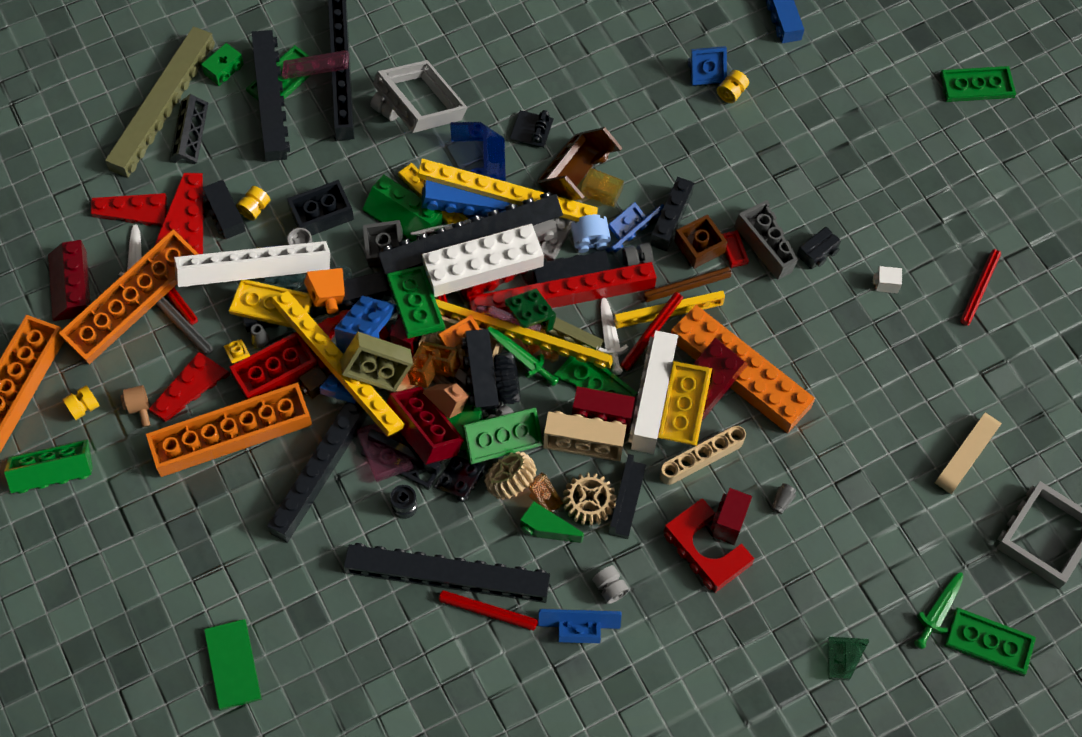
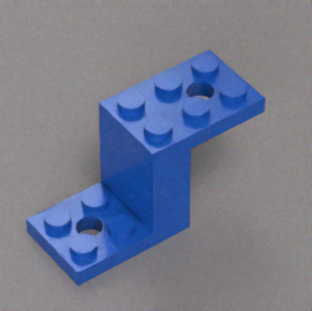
[320,296,397,404]

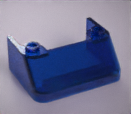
[450,122,506,182]

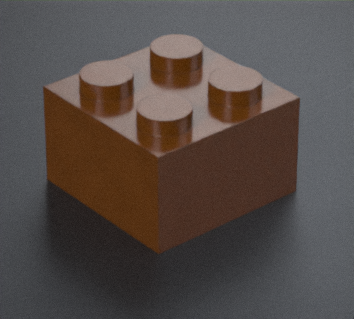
[674,214,728,269]

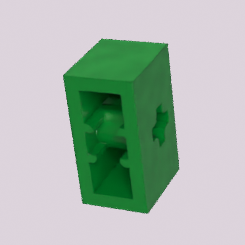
[201,43,244,86]

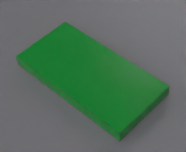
[246,45,320,101]
[940,66,1016,102]
[386,266,445,339]
[462,407,543,464]
[944,607,1036,676]
[204,619,262,711]

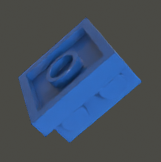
[688,46,727,85]

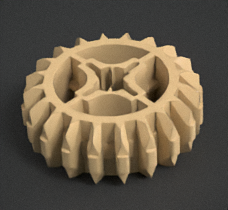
[484,451,537,500]
[563,473,616,526]

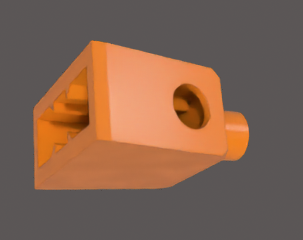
[304,268,345,314]

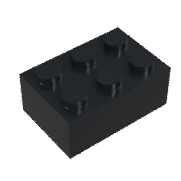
[287,180,354,236]

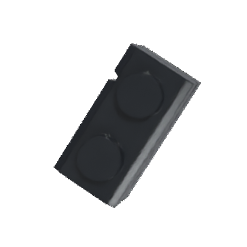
[797,227,841,269]

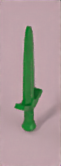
[487,327,558,386]
[914,572,963,649]

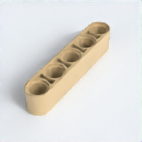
[935,412,1002,494]
[660,426,746,485]

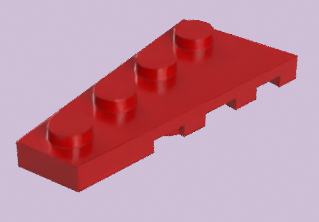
[91,193,167,228]
[149,352,230,422]

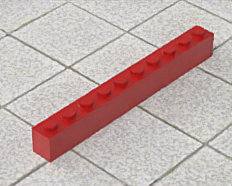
[469,262,657,319]

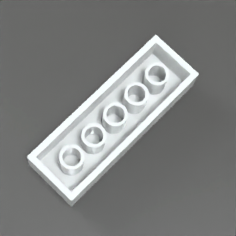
[422,224,544,297]
[628,330,678,454]

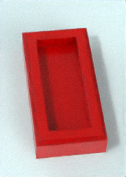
[722,230,749,268]

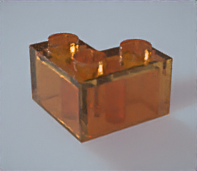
[407,341,461,388]

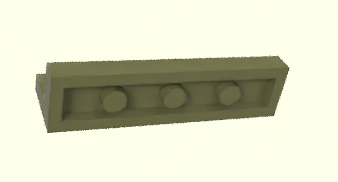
[530,318,604,351]

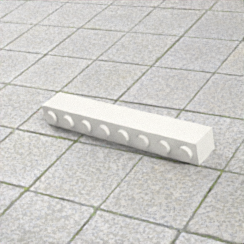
[174,241,330,287]

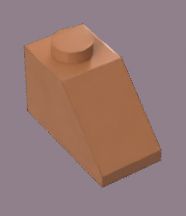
[423,383,469,418]

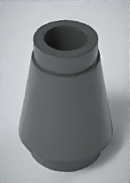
[250,324,269,348]
[772,483,796,514]

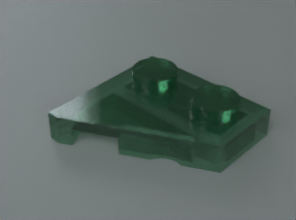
[828,637,869,681]

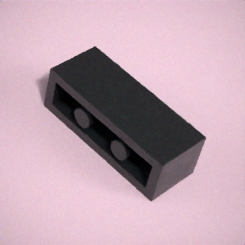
[202,179,246,239]

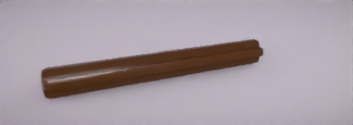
[644,267,732,302]

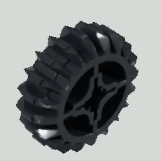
[494,352,521,404]

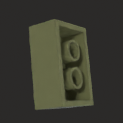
[340,331,413,392]

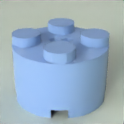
[571,214,611,253]

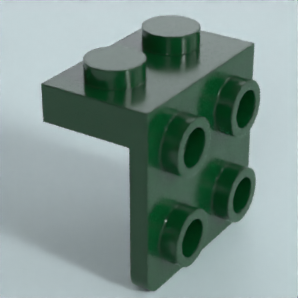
[505,288,556,332]

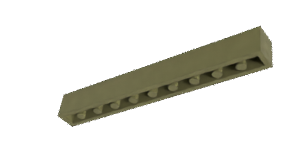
[105,26,215,178]

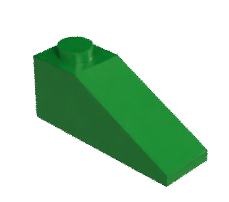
[520,501,584,543]

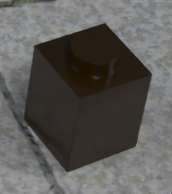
[299,365,328,399]

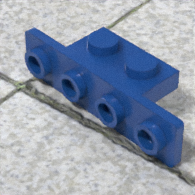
[606,202,664,253]
[538,609,622,643]

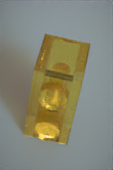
[581,168,624,207]

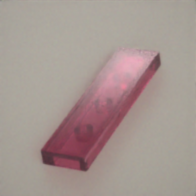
[282,50,349,79]

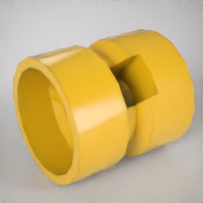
[717,70,749,103]
[236,186,271,221]
[62,385,100,420]

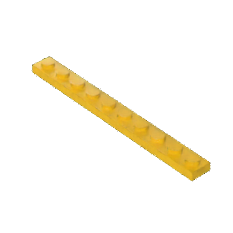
[417,159,598,222]
[271,291,404,437]
[436,299,613,369]

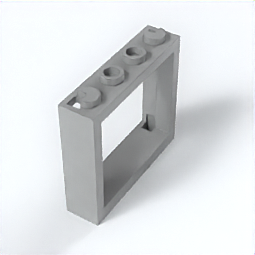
[373,60,468,133]
[996,481,1082,589]

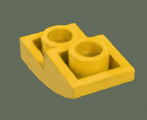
[224,339,250,364]

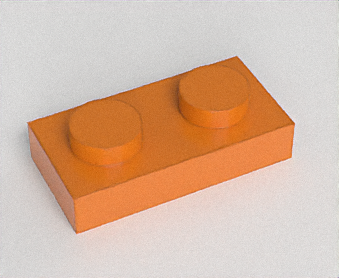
[438,315,480,351]

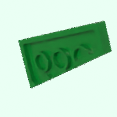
[554,356,638,398]

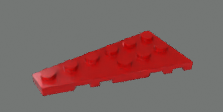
[154,173,203,254]

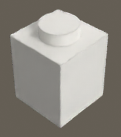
[873,266,902,293]

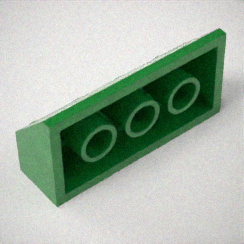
[363,174,443,242]
[4,439,93,494]

